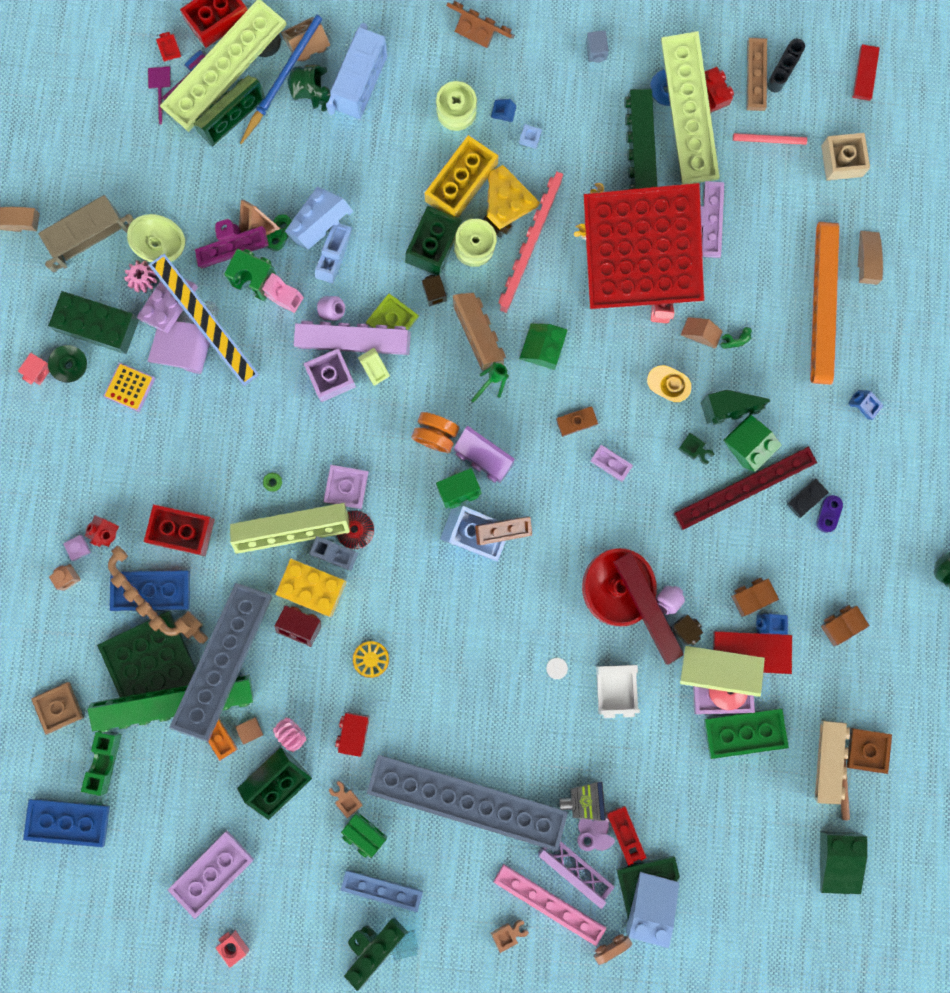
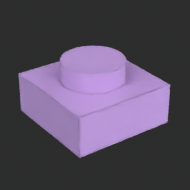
[63,535,91,561]

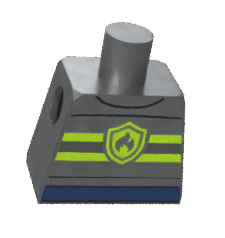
[559,782,606,821]

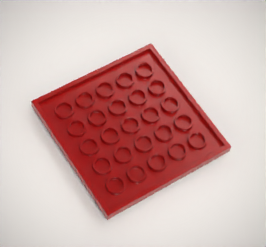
[584,183,705,309]

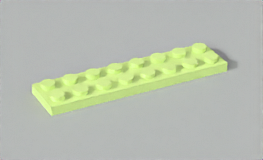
[160,0,287,132]
[661,31,720,184]

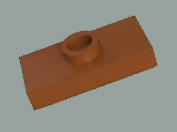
[556,406,598,437]

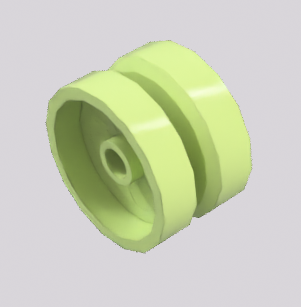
[436,81,477,131]
[454,219,497,267]

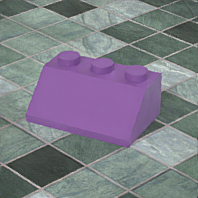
[454,426,515,483]

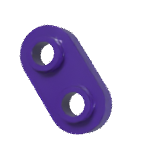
[816,495,843,533]

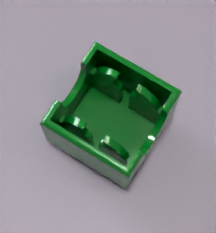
[224,249,276,301]

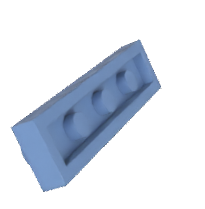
[340,869,423,912]

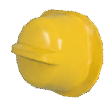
[647,365,692,402]

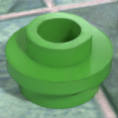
[263,473,282,492]

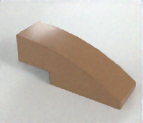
[0,207,40,232]
[857,231,883,285]

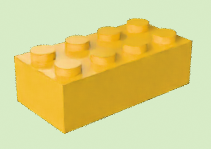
[424,135,498,218]

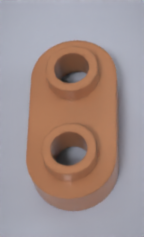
[594,934,632,965]

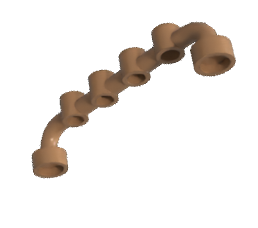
[108,545,191,636]

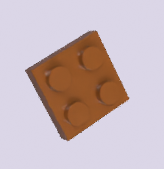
[847,728,892,774]

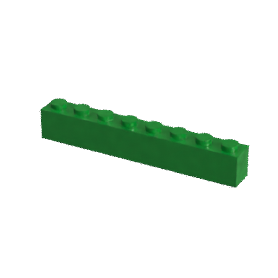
[87,674,254,733]

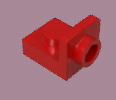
[156,32,182,62]

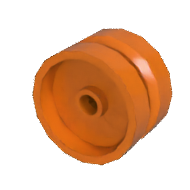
[411,412,460,453]

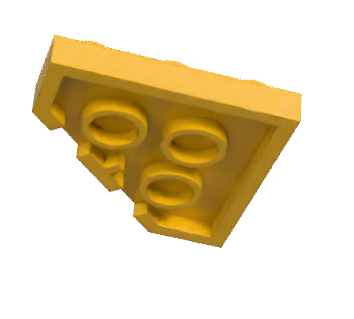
[487,165,540,229]

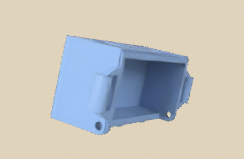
[326,23,388,119]

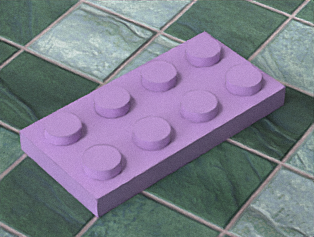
[168,831,254,919]

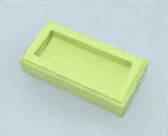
[358,348,390,386]

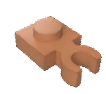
[329,781,363,818]
[491,920,529,953]

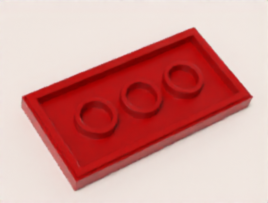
[713,631,792,674]

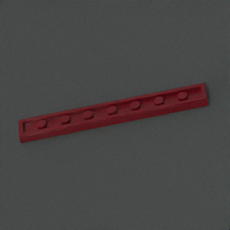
[674,446,817,530]

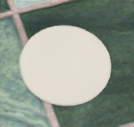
[546,658,568,679]

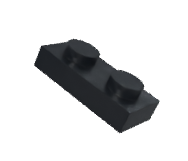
[787,479,829,518]

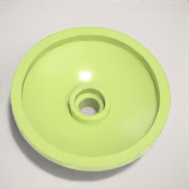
[127,214,185,262]

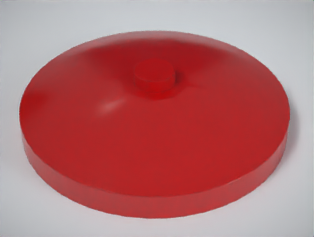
[582,548,657,626]

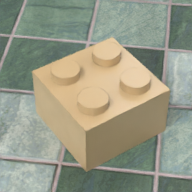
[821,133,870,181]

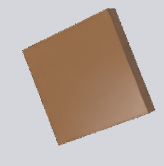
[31,682,84,735]

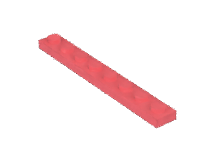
[498,172,563,313]

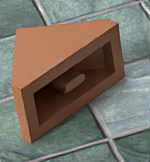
[681,317,723,349]

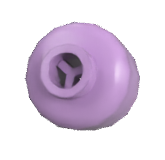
[317,296,345,321]
[656,586,685,615]

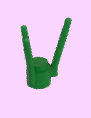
[471,362,509,403]

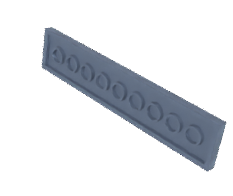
[366,755,568,852]

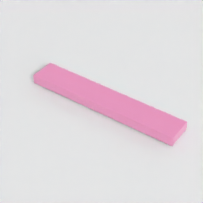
[493,864,606,946]

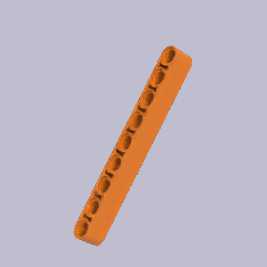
[810,222,839,385]

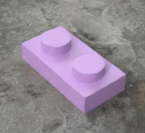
[590,445,633,482]

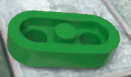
[266,214,292,251]

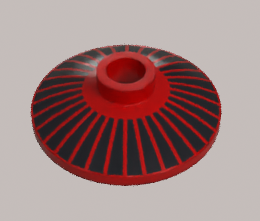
[337,511,374,549]

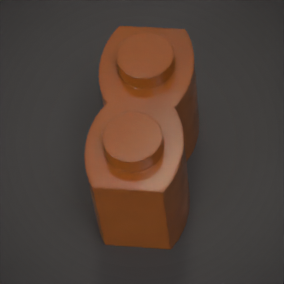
[731,577,779,617]
[821,604,870,646]

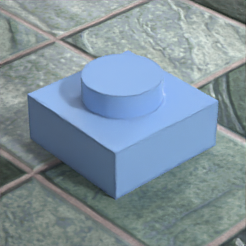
[519,124,542,149]

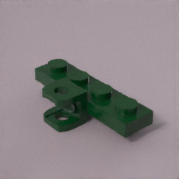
[344,917,408,991]

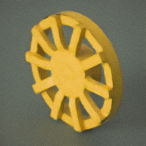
[353,641,389,678]

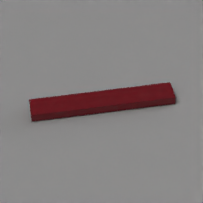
[613,552,684,665]

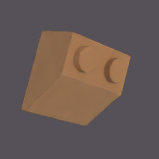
[281,17,330,62]

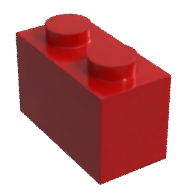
[335,712,370,757]

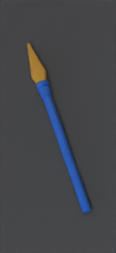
[240,14,322,144]

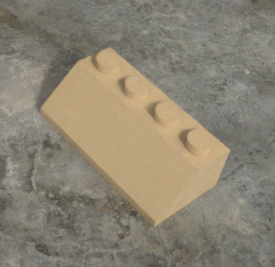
[815,720,850,804]

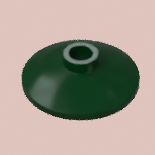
[48,345,87,383]

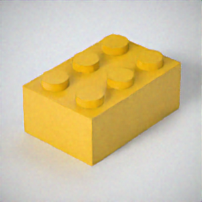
[275,558,347,617]

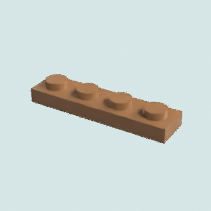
[747,38,767,111]

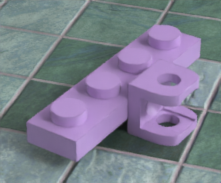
[701,181,724,258]

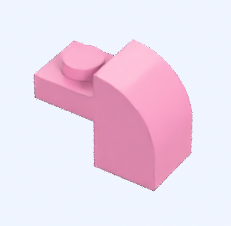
[263,273,304,313]

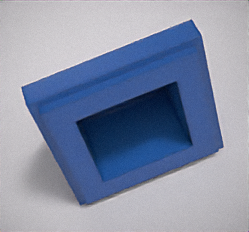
[491,99,516,122]

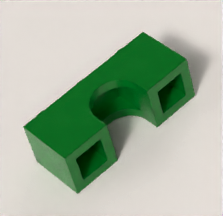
[81,731,122,796]

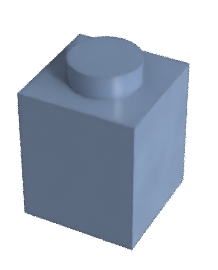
[586,30,609,63]

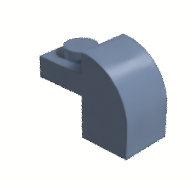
[309,536,359,571]

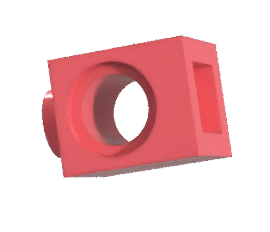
[18,353,49,385]
[216,930,249,968]

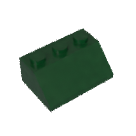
[237,747,312,820]

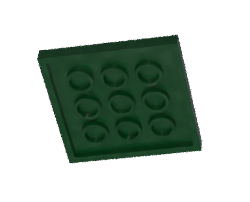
[97,611,196,697]

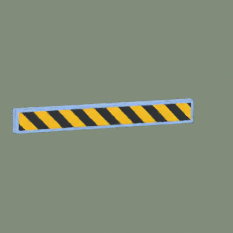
[148,254,259,387]

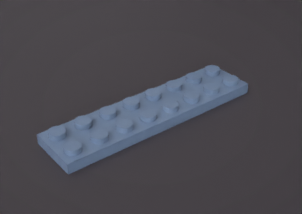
[169,583,272,743]

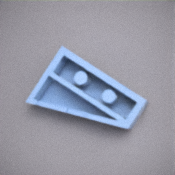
[285,187,353,250]

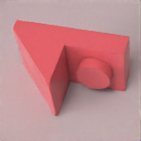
[651,303,674,323]

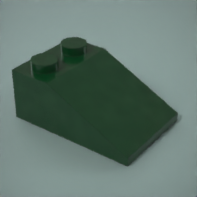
[405,206,462,276]
[820,831,868,894]

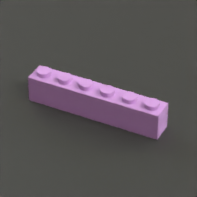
[294,321,411,355]

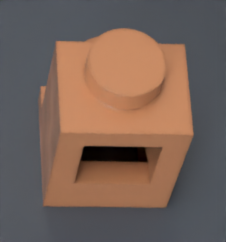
[49,564,81,591]

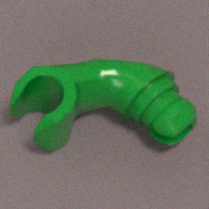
[720,327,752,349]

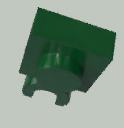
[678,433,715,465]

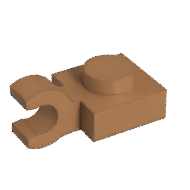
[181,611,209,644]

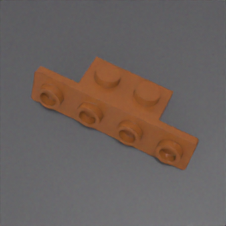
[446,1,515,48]

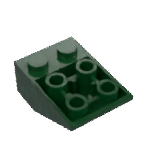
[701,390,770,425]

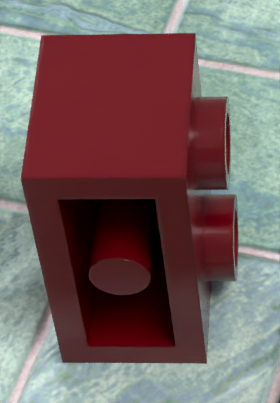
[274,606,321,647]

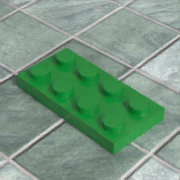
[704,708,789,759]

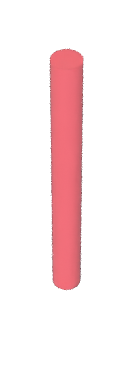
[733,133,807,145]

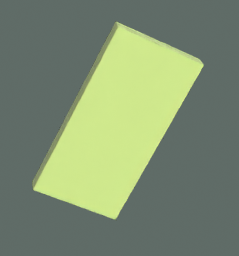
[680,646,765,697]

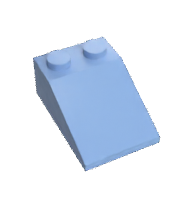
[440,505,505,562]
[626,872,679,948]

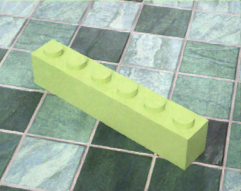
[230,503,350,554]

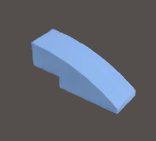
[315,224,352,284]

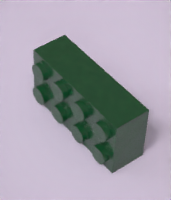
[48,291,139,354]

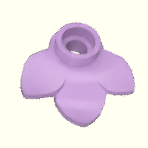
[577,818,615,851]

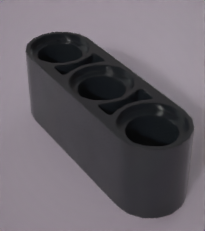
[767,38,805,93]

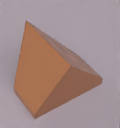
[239,200,280,235]

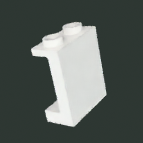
[596,665,640,718]

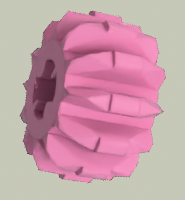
[124,260,157,293]
[273,717,306,752]

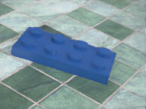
[110,571,190,611]
[23,799,110,847]

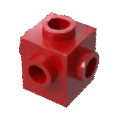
[85,515,119,547]

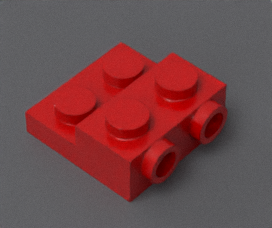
[704,66,734,113]

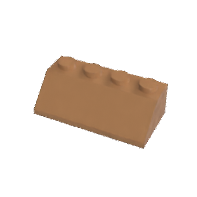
[453,293,506,372]

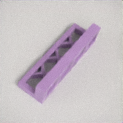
[538,841,614,909]

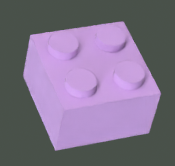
[304,348,356,402]

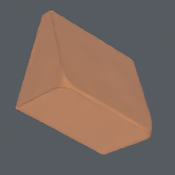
[236,717,263,745]

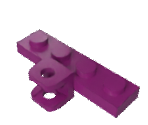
[195,219,269,269]

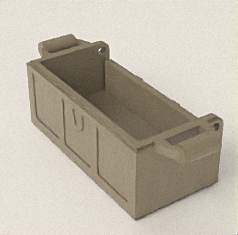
[38,195,134,272]

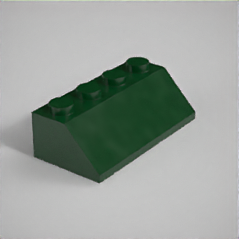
[194,75,265,147]

